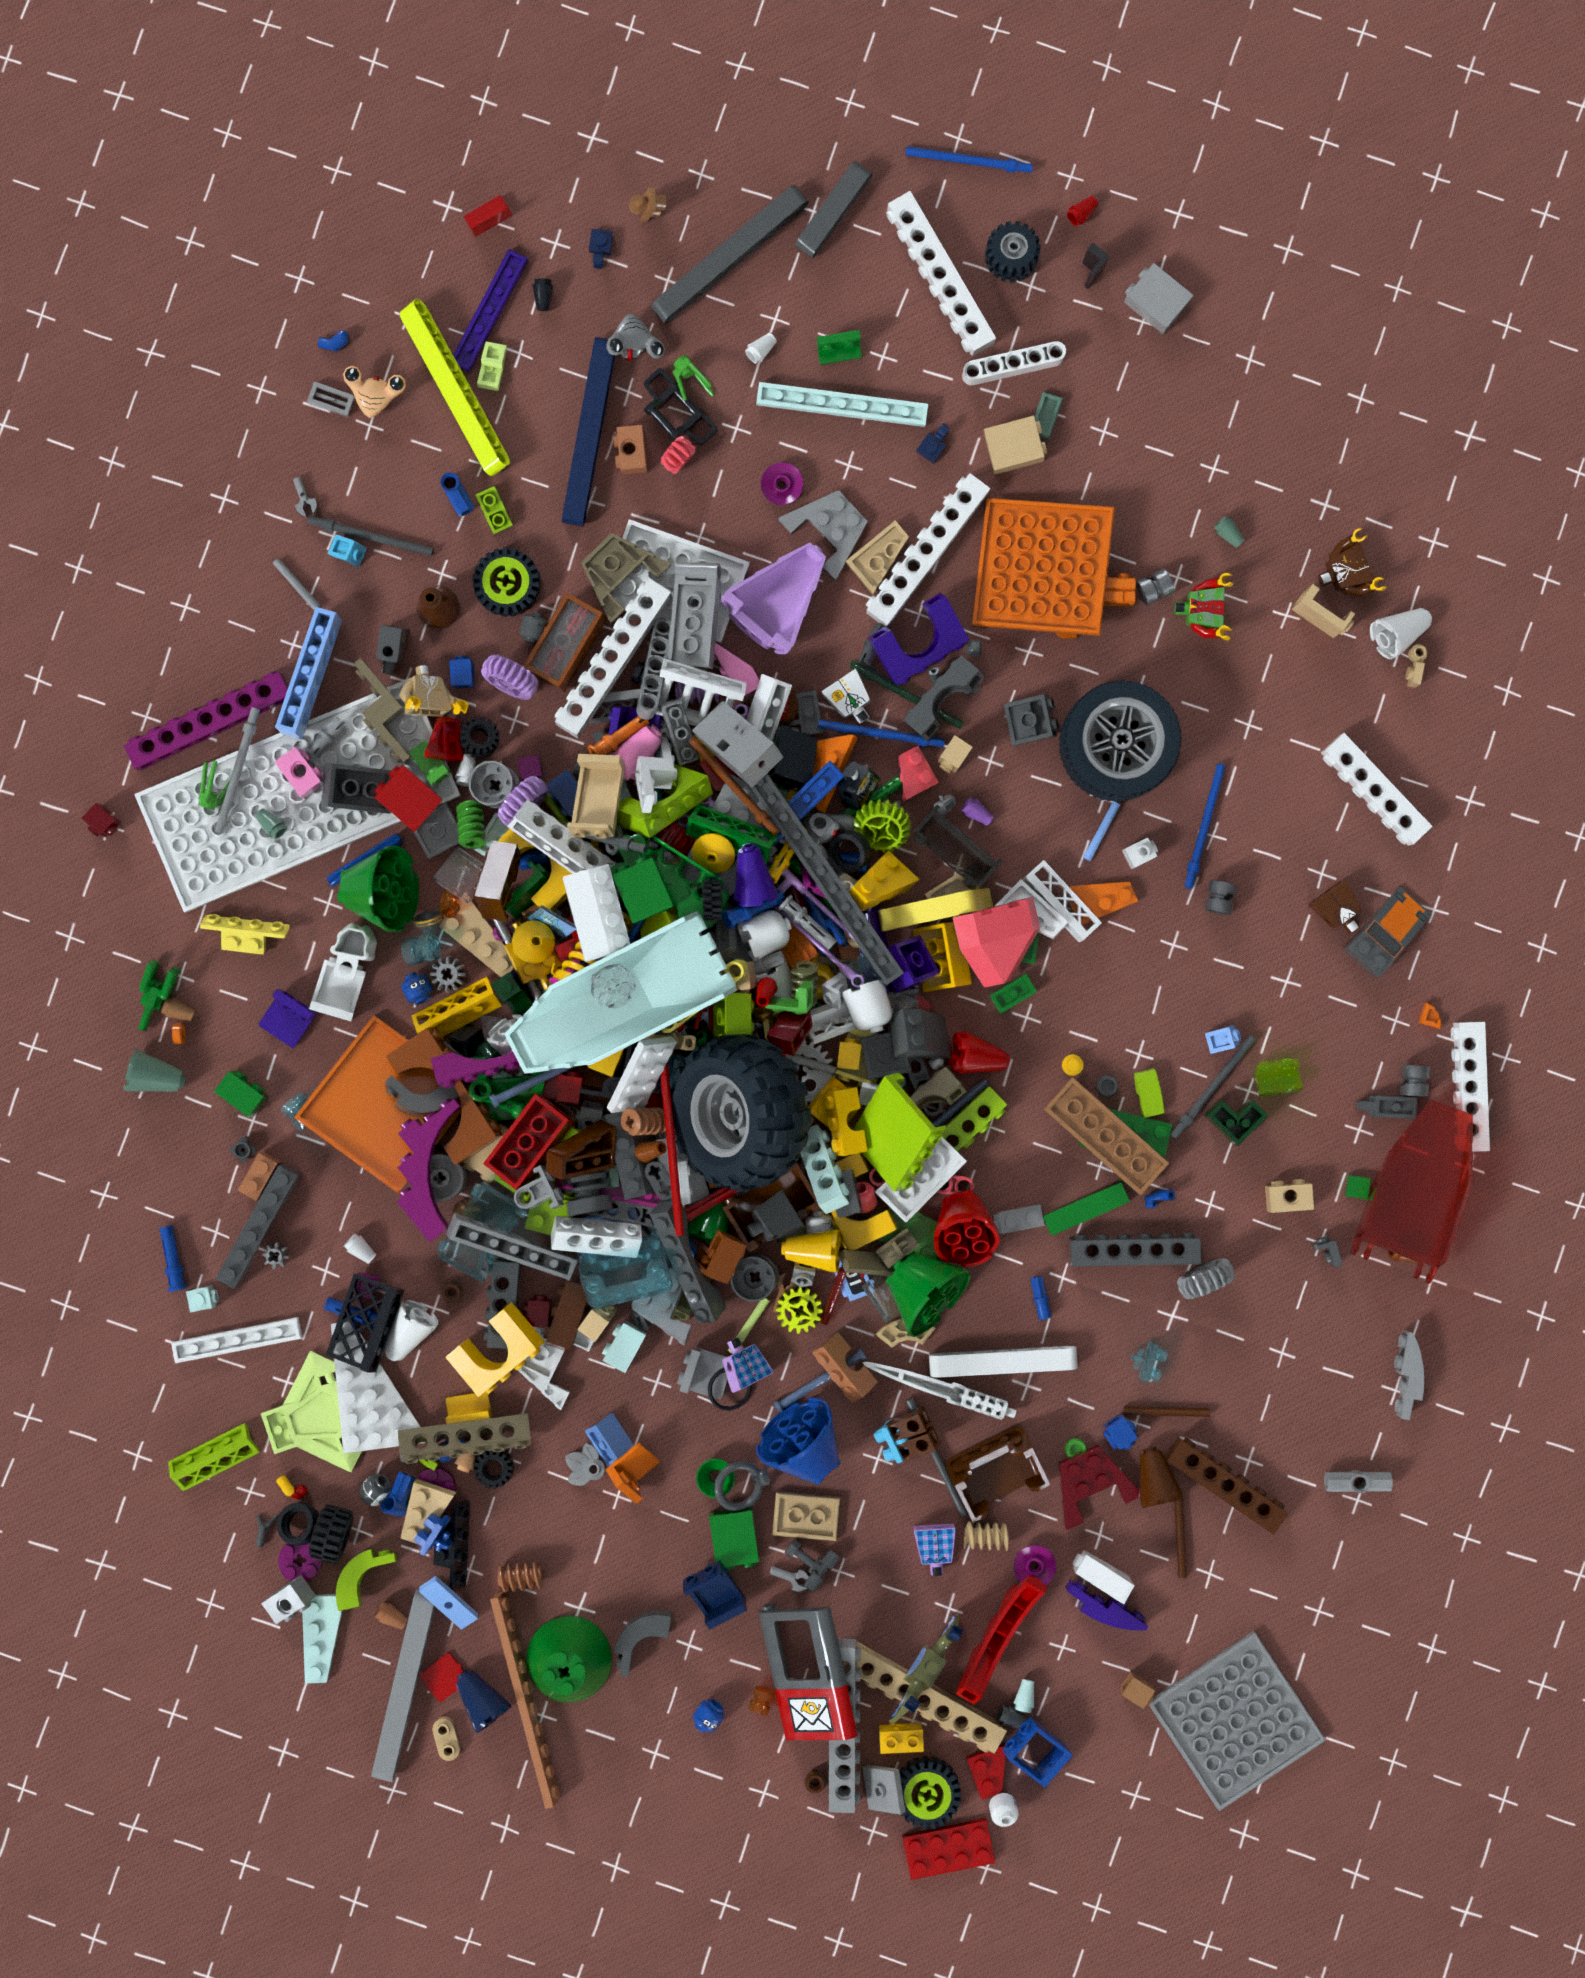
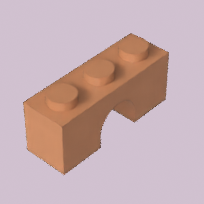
[812,1332,878,1403]

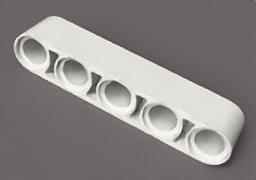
[962,341,1066,385]

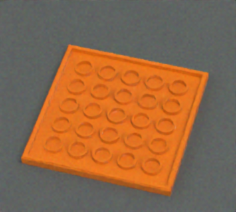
[972,498,1115,636]

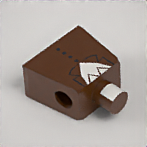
[1308,879,1361,933]

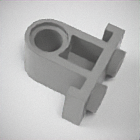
[514,1165,564,1209]

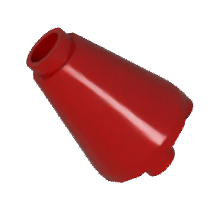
[947,1031,1010,1074]

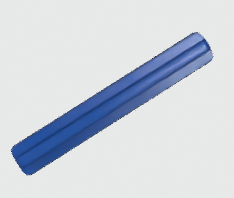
[327,833,403,887]

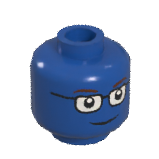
[401,972,433,1005]
[693,1699,725,1733]

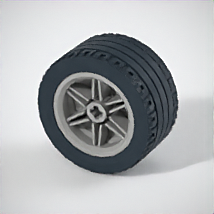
[1059,680,1182,802]

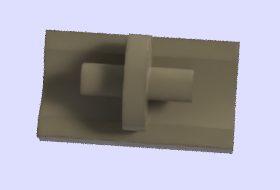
[876,1228,919,1269]

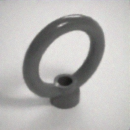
[714,1461,770,1511]

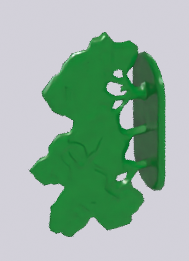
[610,834,729,928]

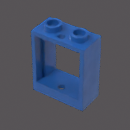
[1002,1717,1073,1788]

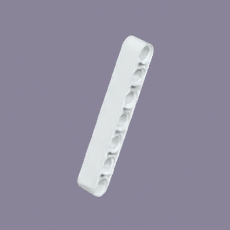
[929,1346,1078,1377]

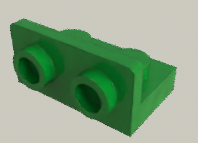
[817,330,862,365]

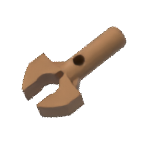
[773,1273,797,1313]

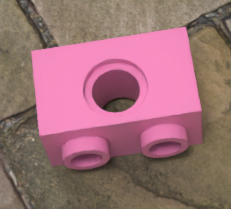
[275,747,324,799]

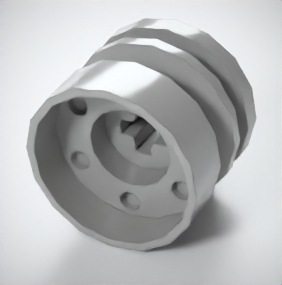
[469,761,521,810]

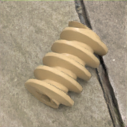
[963,1521,1009,1551]

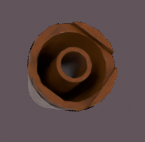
[417,586,459,628]
[1140,1447,1183,1508]

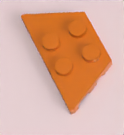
[813,734,858,813]

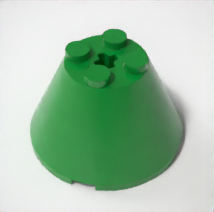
[337,846,419,932]
[885,1251,971,1337]
[526,1615,612,1703]

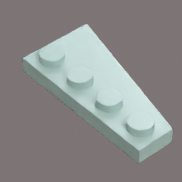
[302,1594,343,1684]

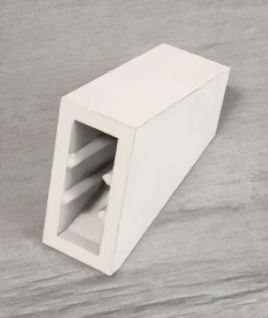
[1073,1550,1135,1604]

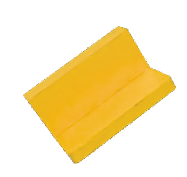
[446,1392,492,1424]

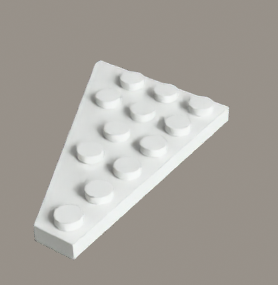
[331,1321,425,1453]

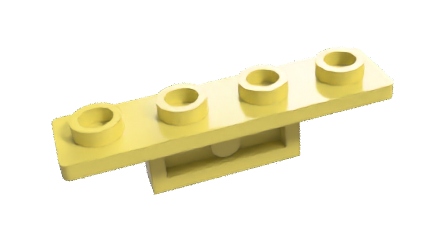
[200,914,290,955]

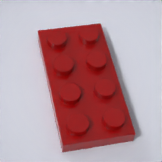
[902,1818,995,1880]

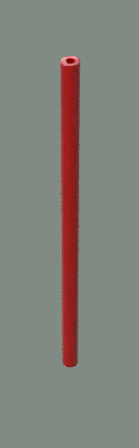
[660,1061,684,1236]

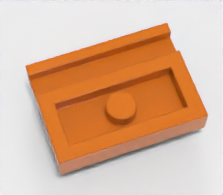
[780,923,820,969]

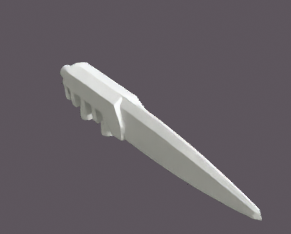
[863,1362,1016,1420]

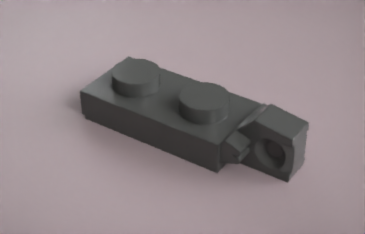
[1356,1095,1418,1119]

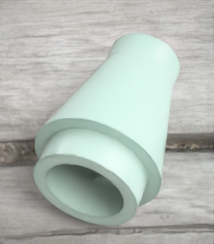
[1013,1679,1035,1713]

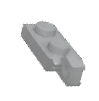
[993,1204,1045,1234]

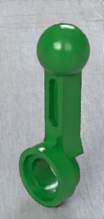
[469,1079,526,1119]

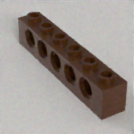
[1164,1437,1288,1535]

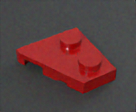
[424,716,463,762]

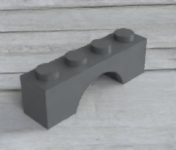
[904,655,985,742]

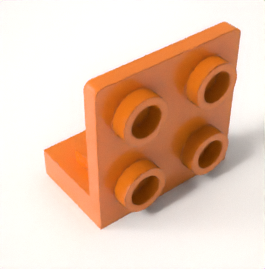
[605,1443,660,1504]

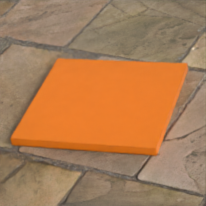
[294,1015,462,1194]

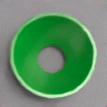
[696,1458,735,1498]

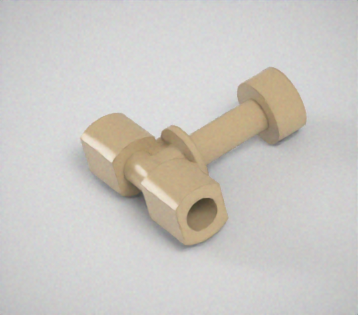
[642,1032,696,1051]

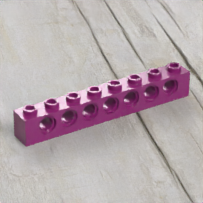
[123,671,289,771]

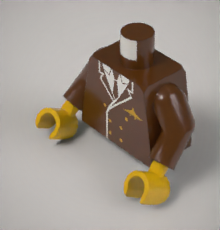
[1318,528,1386,597]

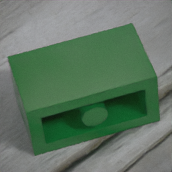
[214,1070,268,1117]

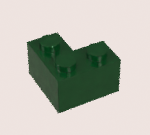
[1203,1099,1269,1146]

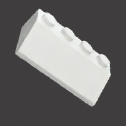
[562,864,630,962]

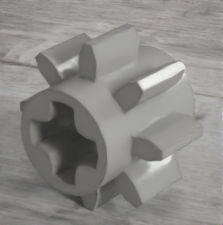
[262,1242,291,1269]

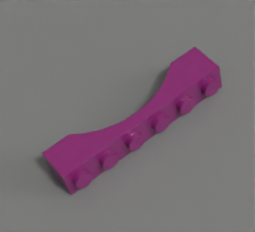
[430,1051,520,1088]

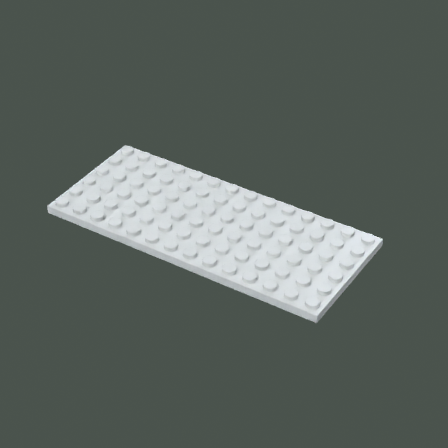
[134,678,461,913]

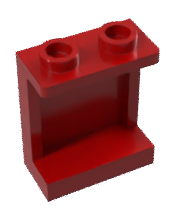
[374,764,443,832]

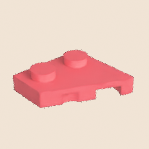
[898,746,939,802]

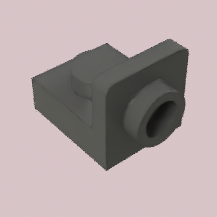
[1311,1236,1343,1268]

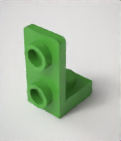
[409,741,452,787]
[765,980,813,1015]

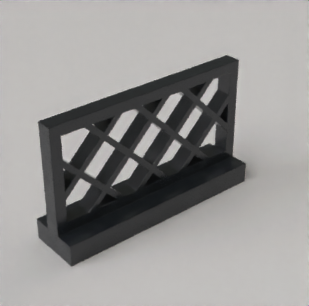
[326,1273,405,1373]

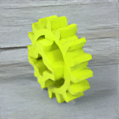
[776,1286,823,1334]

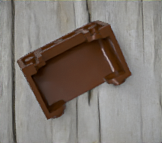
[722,1162,821,1253]
[946,1427,1050,1523]

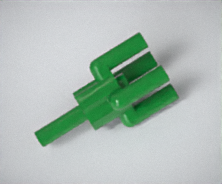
[138,960,180,1032]

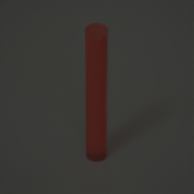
[820,1267,847,1325]

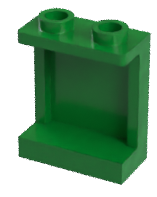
[612,856,674,924]
[506,861,550,919]
[709,1506,759,1570]

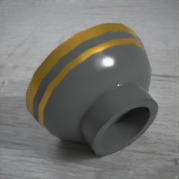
[412,910,443,935]

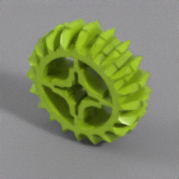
[853,798,911,854]

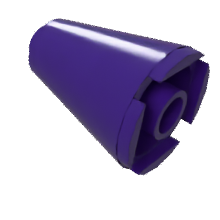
[734,843,778,907]

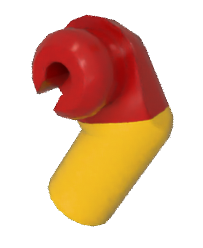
[276,1475,308,1500]

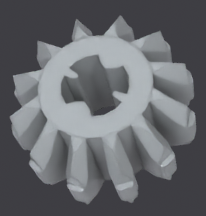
[430,956,467,993]

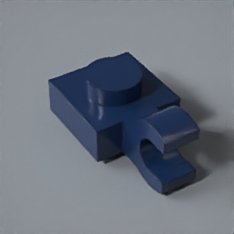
[589,229,613,269]
[916,423,950,464]

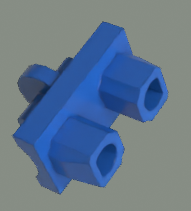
[414,1513,452,1556]

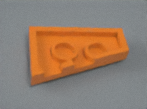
[1066,882,1138,925]

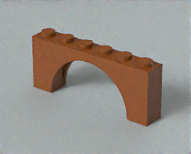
[386,1027,503,1165]

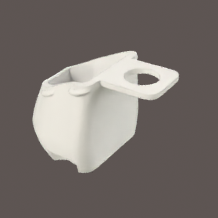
[330,923,377,980]

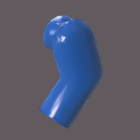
[318,330,349,351]
[1144,1190,1175,1208]

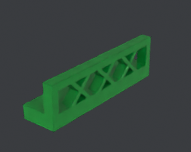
[685,804,778,863]

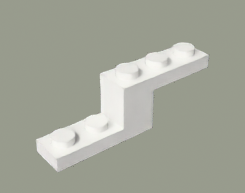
[635,734,677,813]

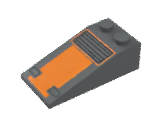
[1342,886,1432,978]

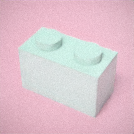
[602,1321,647,1373]

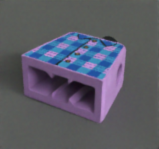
[722,1337,774,1393]
[913,1523,955,1576]

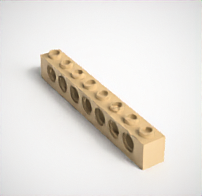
[843,1641,1007,1754]

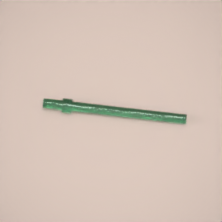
[849,660,964,729]

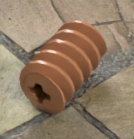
[621,1107,666,1136]
[497,1561,543,1593]

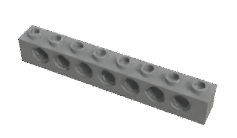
[829,1638,861,1813]

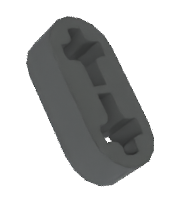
[645,1160,672,1200]

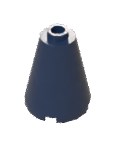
[456,1670,512,1733]

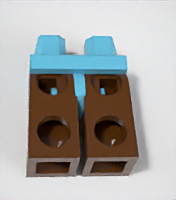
[874,1406,941,1463]

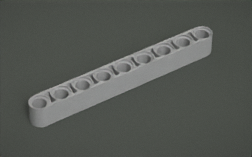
[371,1590,435,1782]

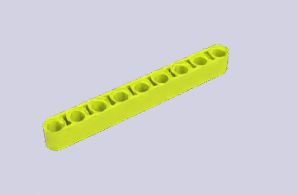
[400,299,510,476]

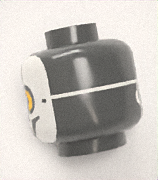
[359,1474,391,1506]

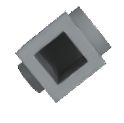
[791,1262,816,1288]

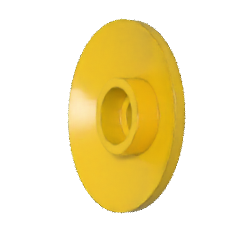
[692,833,735,874]
[512,920,555,964]

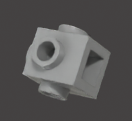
[576,1099,607,1131]

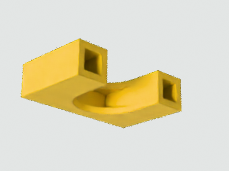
[498,823,572,914]
[822,1153,899,1251]
[445,1302,545,1397]

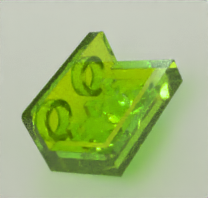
[1254,1058,1303,1097]

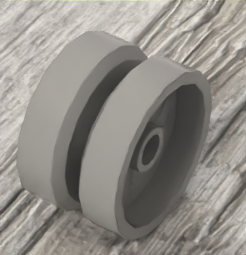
[431,1153,468,1202]

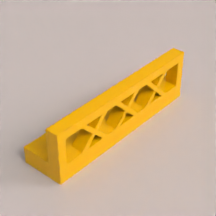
[411,977,502,1036]

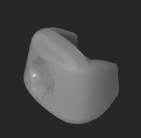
[933,794,956,815]

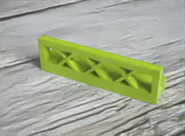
[168,1423,260,1491]

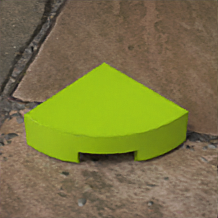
[419,1459,440,1471]

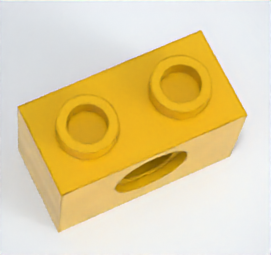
[879,1722,924,1754]

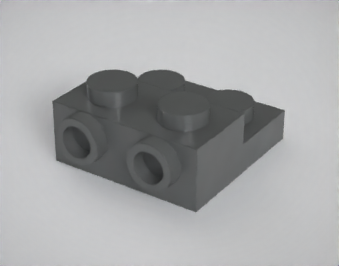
[1004,694,1059,746]

